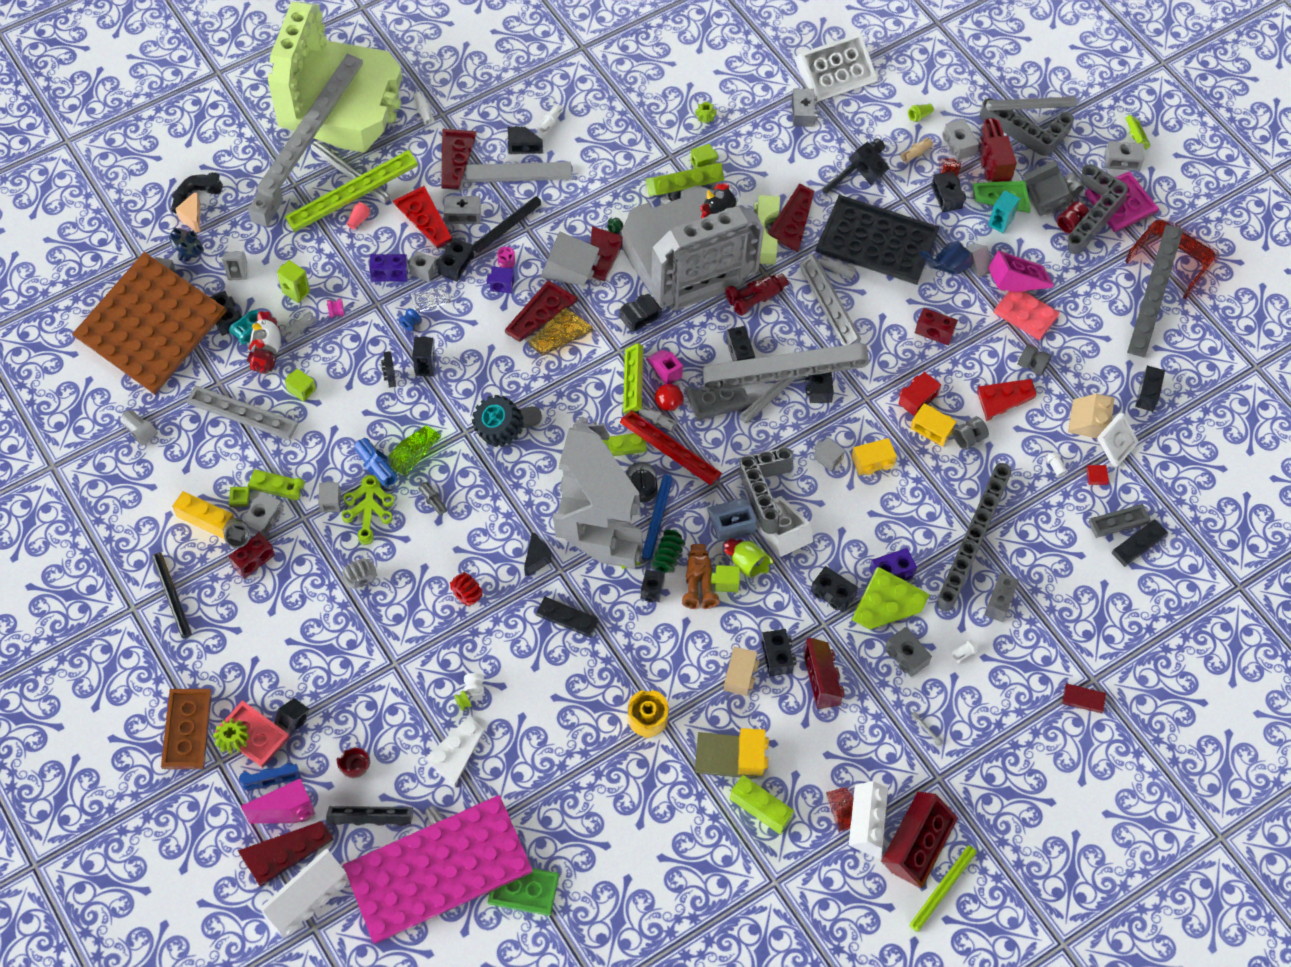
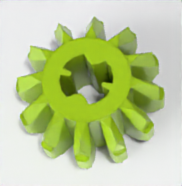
[213,718,250,755]

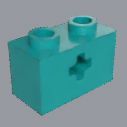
[988,190,1020,233]

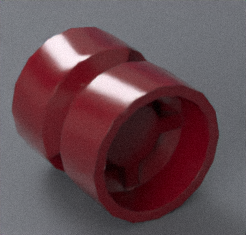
[1056,201,1089,234]

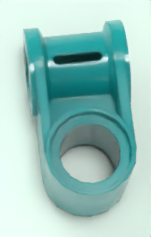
[229,310,260,345]

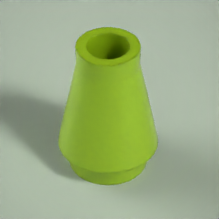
[908,103,934,122]

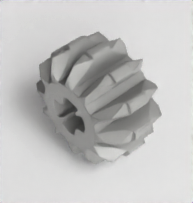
[342,558,377,589]

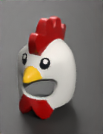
[248,311,281,354]

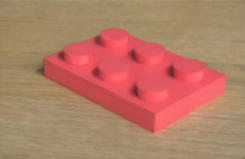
[994,291,1060,341]
[215,700,290,769]

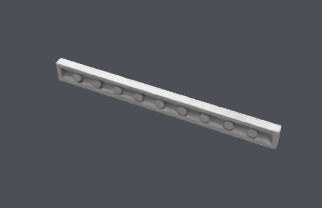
[257,53,363,198]

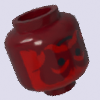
[247,348,276,374]

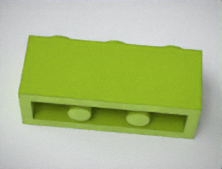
[729,775,794,835]

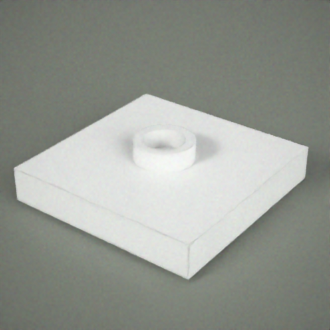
[1097,413,1139,467]

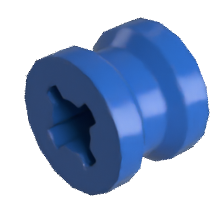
[398,308,422,331]

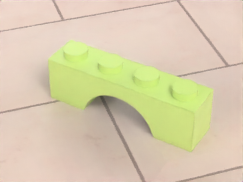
[754,195,780,265]

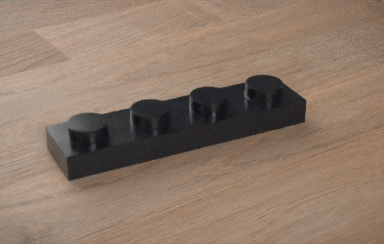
[326,806,413,826]

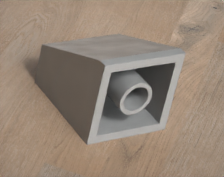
[541,231,600,286]

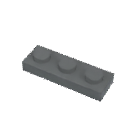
[1088,504,1151,538]

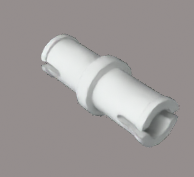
[413,91,435,125]
[537,104,563,135]

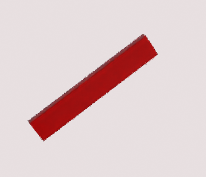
[620,410,722,486]

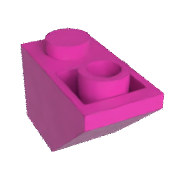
[646,350,683,384]

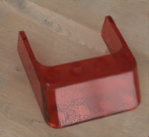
[1125,219,1220,299]

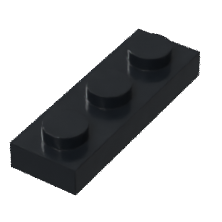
[1112,519,1168,567]
[536,596,599,638]

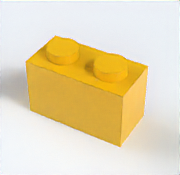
[910,403,957,447]
[851,438,897,476]
[738,728,769,776]

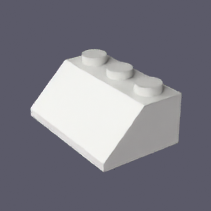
[849,781,888,859]

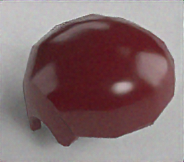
[336,747,370,778]

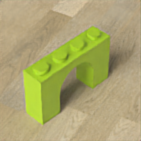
[645,163,725,196]

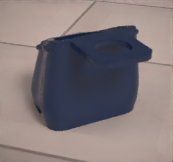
[919,241,973,275]

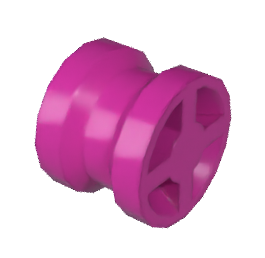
[497,246,516,268]
[327,298,345,318]

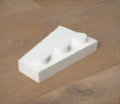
[425,716,484,787]

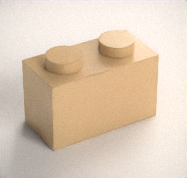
[724,647,760,696]

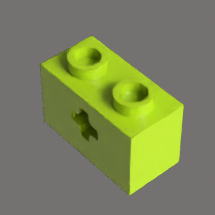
[277,260,310,303]

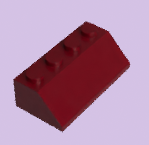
[881,791,958,888]

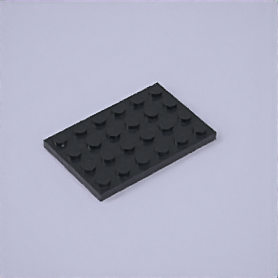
[815,194,939,285]

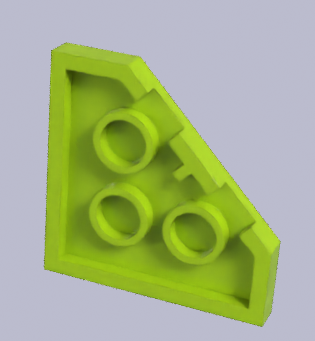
[851,567,930,629]

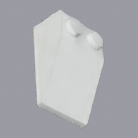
[753,496,813,557]

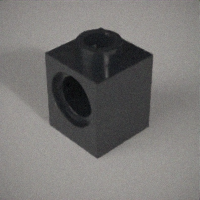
[640,569,665,603]
[274,698,310,735]

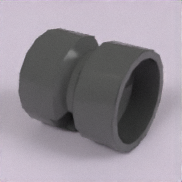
[1017,344,1052,376]
[953,416,989,450]
[223,518,250,548]

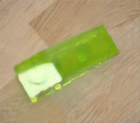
[388,425,441,476]

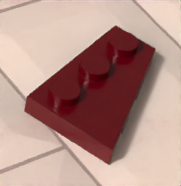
[591,226,623,282]

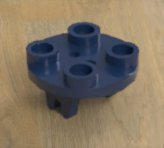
[169,228,204,261]

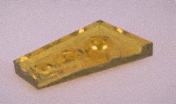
[529,307,593,356]

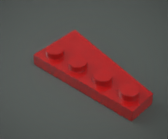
[393,186,453,249]

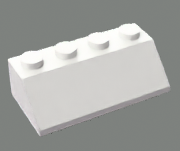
[260,848,348,938]

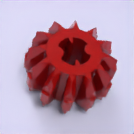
[450,572,483,607]

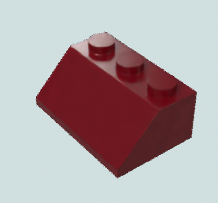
[803,638,845,709]

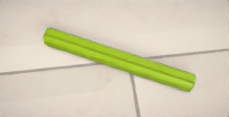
[909,846,977,932]

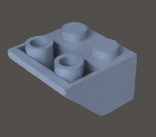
[707,498,757,542]

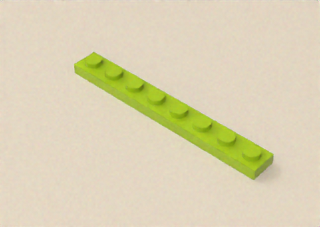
[285,150,418,233]

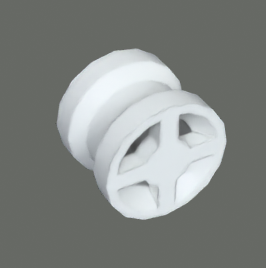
[464,673,484,696]

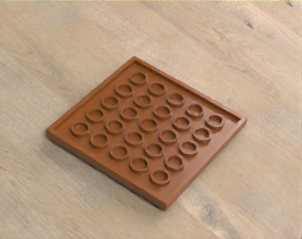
[72,252,227,395]

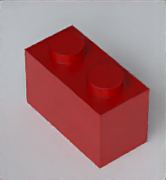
[898,371,942,417]

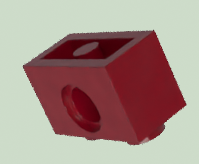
[915,308,958,346]

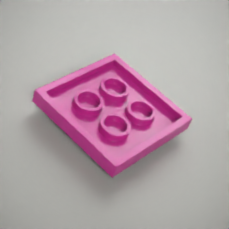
[1085,171,1159,232]

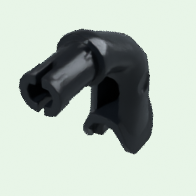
[171,172,223,214]

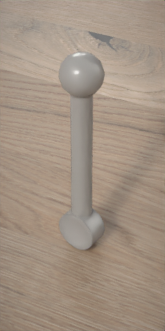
[911,712,943,746]

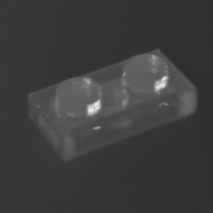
[410,284,451,312]

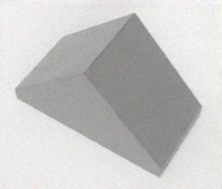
[965,243,991,278]

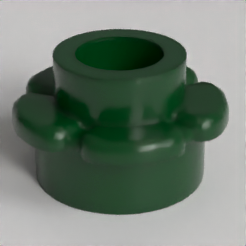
[607,217,623,234]

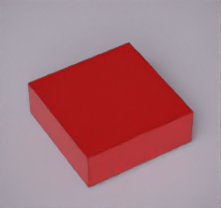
[1086,465,1109,485]

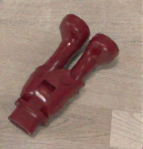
[725,273,789,316]

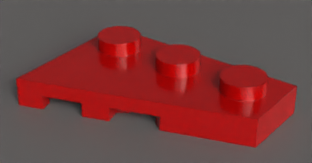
[977,379,1037,422]

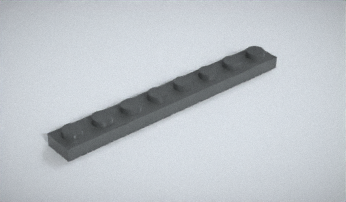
[1127,225,1184,358]

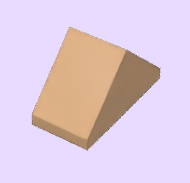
[175,193,200,232]

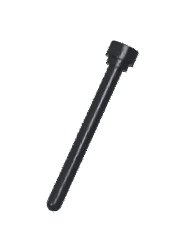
[822,138,885,193]

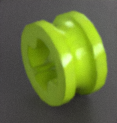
[454,691,471,711]

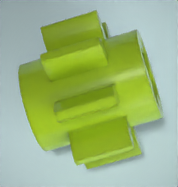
[695,102,717,124]

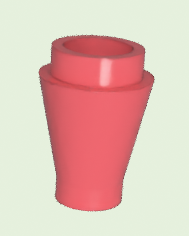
[346,202,371,230]

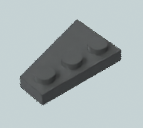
[685,387,751,421]

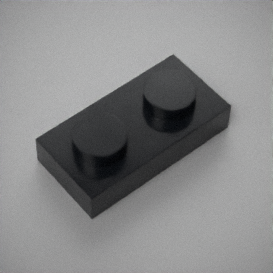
[381,351,396,388]

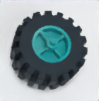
[472,395,524,447]

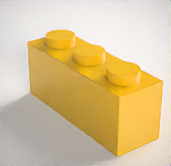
[172,491,234,539]

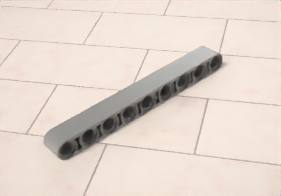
[703,343,869,389]

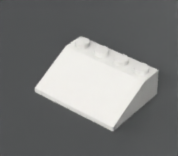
[795,33,878,102]

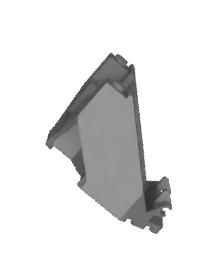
[553,417,643,569]

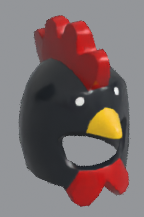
[700,183,737,219]

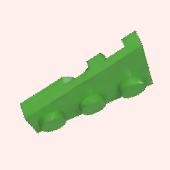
[972,181,1031,213]

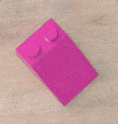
[988,250,1054,292]
[241,779,315,824]

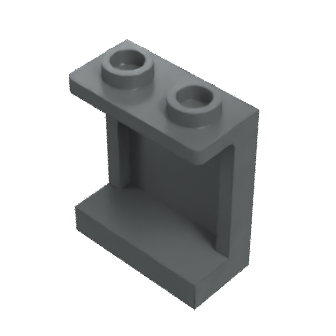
[1023,160,1074,216]

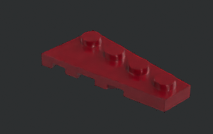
[441,128,477,190]
[505,280,578,342]

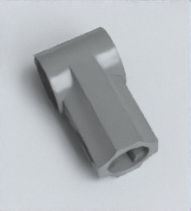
[119,410,158,446]

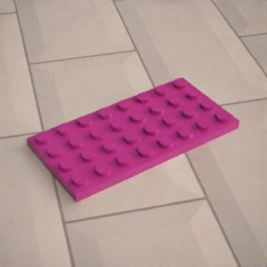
[343,795,533,944]

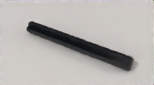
[473,196,541,253]
[152,552,192,639]

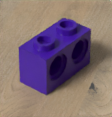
[369,254,408,282]
[869,548,917,581]

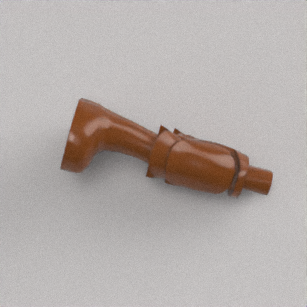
[682,544,719,609]

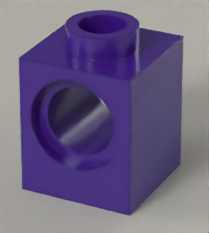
[487,266,514,294]

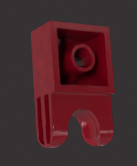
[978,118,1017,182]

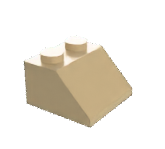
[1068,394,1115,439]

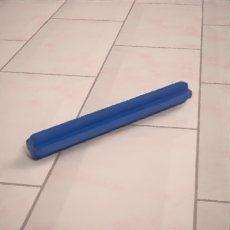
[642,474,672,561]

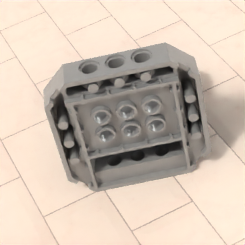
[622,185,764,311]

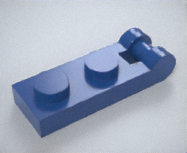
[239,763,301,791]

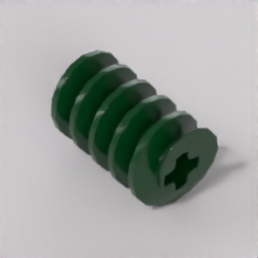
[650,530,685,573]

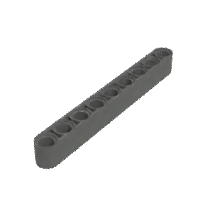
[937,463,1012,611]

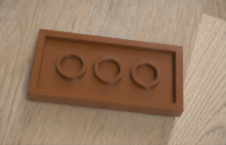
[161,689,212,769]

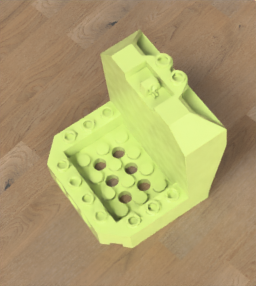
[268,1,402,153]

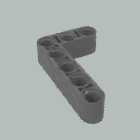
[980,98,1074,156]
[1068,164,1127,254]
[739,448,793,534]

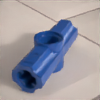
[354,438,398,487]

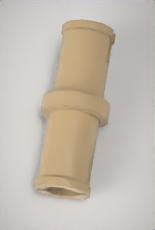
[901,137,933,163]

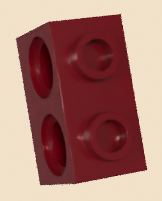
[228,532,275,579]

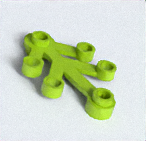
[341,475,394,545]

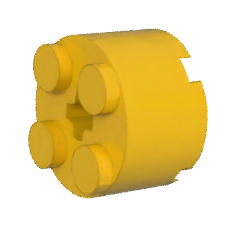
[627,690,669,738]

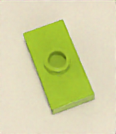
[1125,115,1151,150]

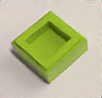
[229,487,251,507]

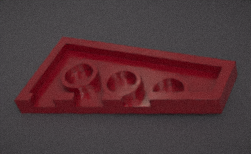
[768,183,815,252]
[238,821,334,887]

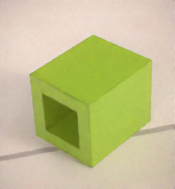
[690,144,718,168]
[285,368,316,402]
[711,565,740,593]

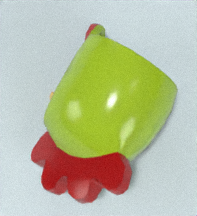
[724,538,775,578]

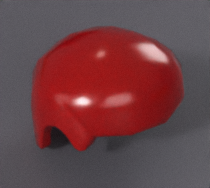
[655,383,684,411]

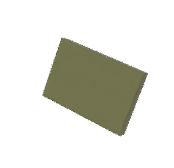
[694,732,757,779]

